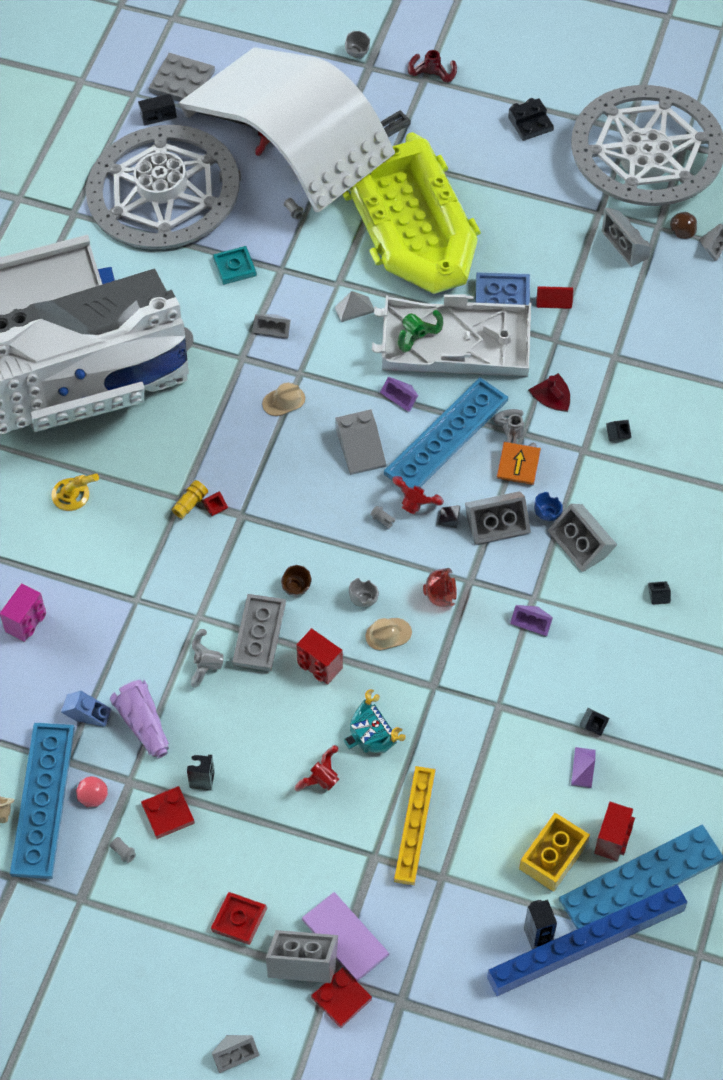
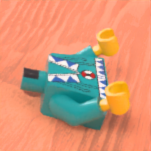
[344,689,406,753]

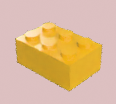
[519,813,590,892]

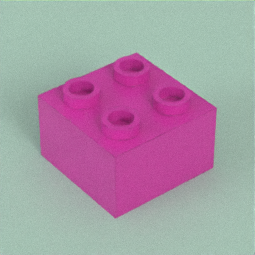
[0,583,46,642]

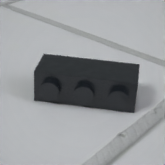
[524,900,557,949]

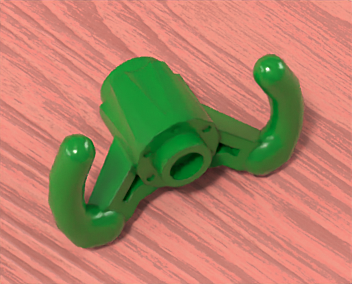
[398,310,444,353]

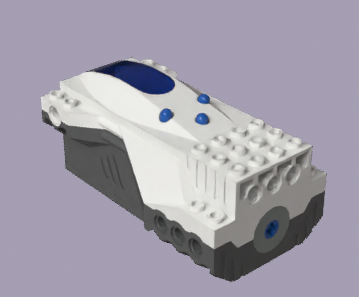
[0,268,189,435]

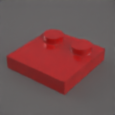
[141,786,195,839]
[211,892,267,945]
[311,967,372,1028]

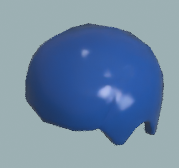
[534,492,563,521]

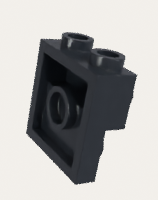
[508,98,554,141]

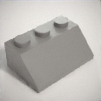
[602,208,651,267]
[465,491,531,544]
[547,504,617,572]
[266,930,338,983]

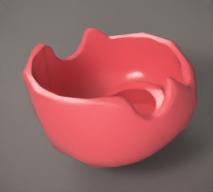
[76,776,108,807]

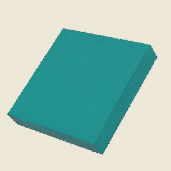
[213,246,257,285]

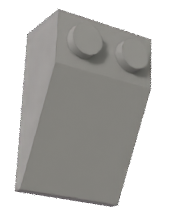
[335,409,386,475]

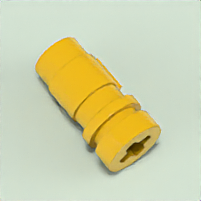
[172,480,208,519]

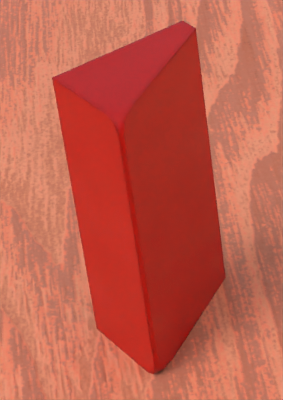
[536,286,573,309]

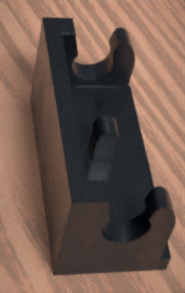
[138,94,177,126]
[187,754,215,790]

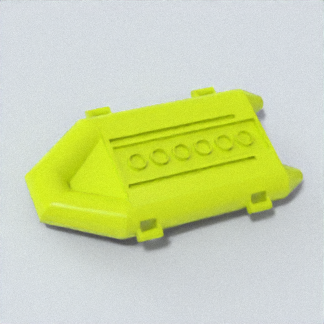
[342,132,481,294]

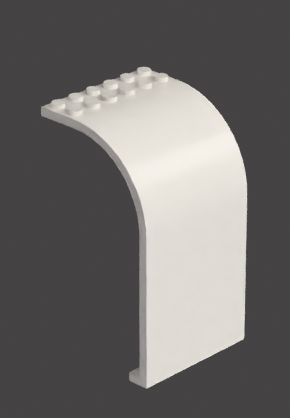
[179,47,395,212]
[0,235,145,433]

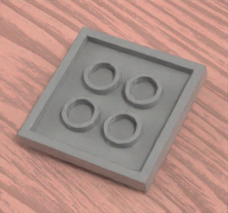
[149,53,215,101]

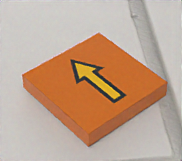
[497,442,541,485]

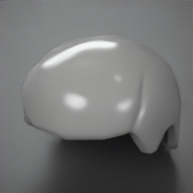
[345,31,370,58]
[349,578,379,607]

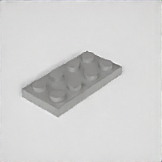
[232,594,286,672]

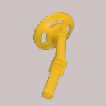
[51,474,99,511]

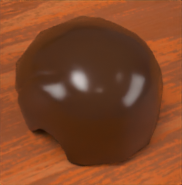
[670,212,697,239]
[281,565,312,597]

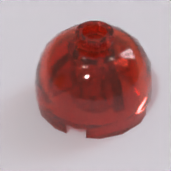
[423,568,457,607]

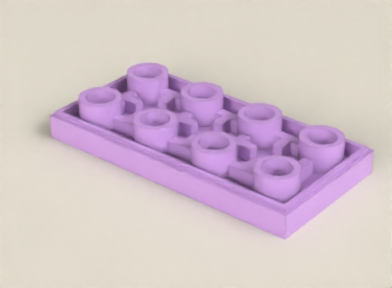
[302,892,389,982]

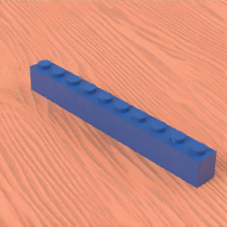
[487,884,688,997]

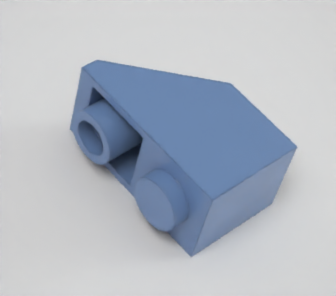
[61,690,111,727]

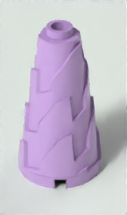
[110,679,169,758]

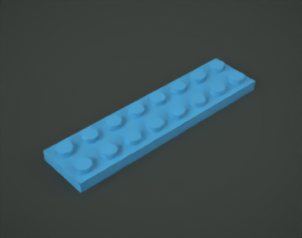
[384,377,508,488]
[10,723,75,879]
[559,824,723,929]

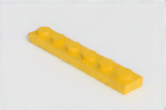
[394,766,436,886]

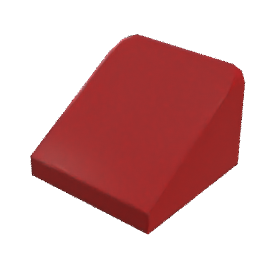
[201,491,228,517]

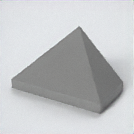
[699,223,723,261]
[335,291,374,322]
[253,314,291,338]
[212,1035,260,1073]

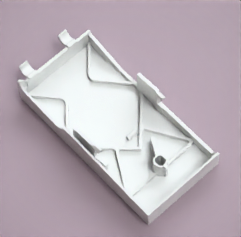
[372,294,531,377]

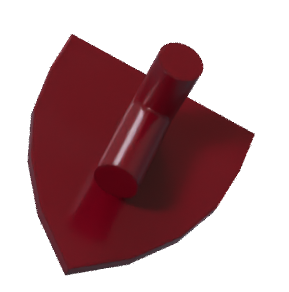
[528,373,570,412]

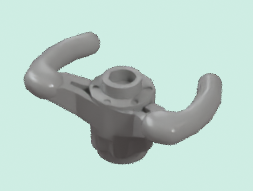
[493,409,537,447]
[191,629,223,688]

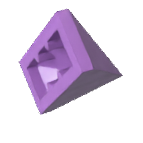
[380,377,418,412]
[510,605,553,636]
[571,747,596,788]

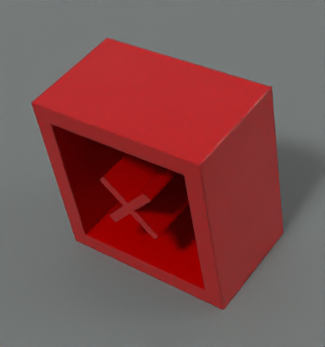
[296,628,343,684]
[594,801,636,862]

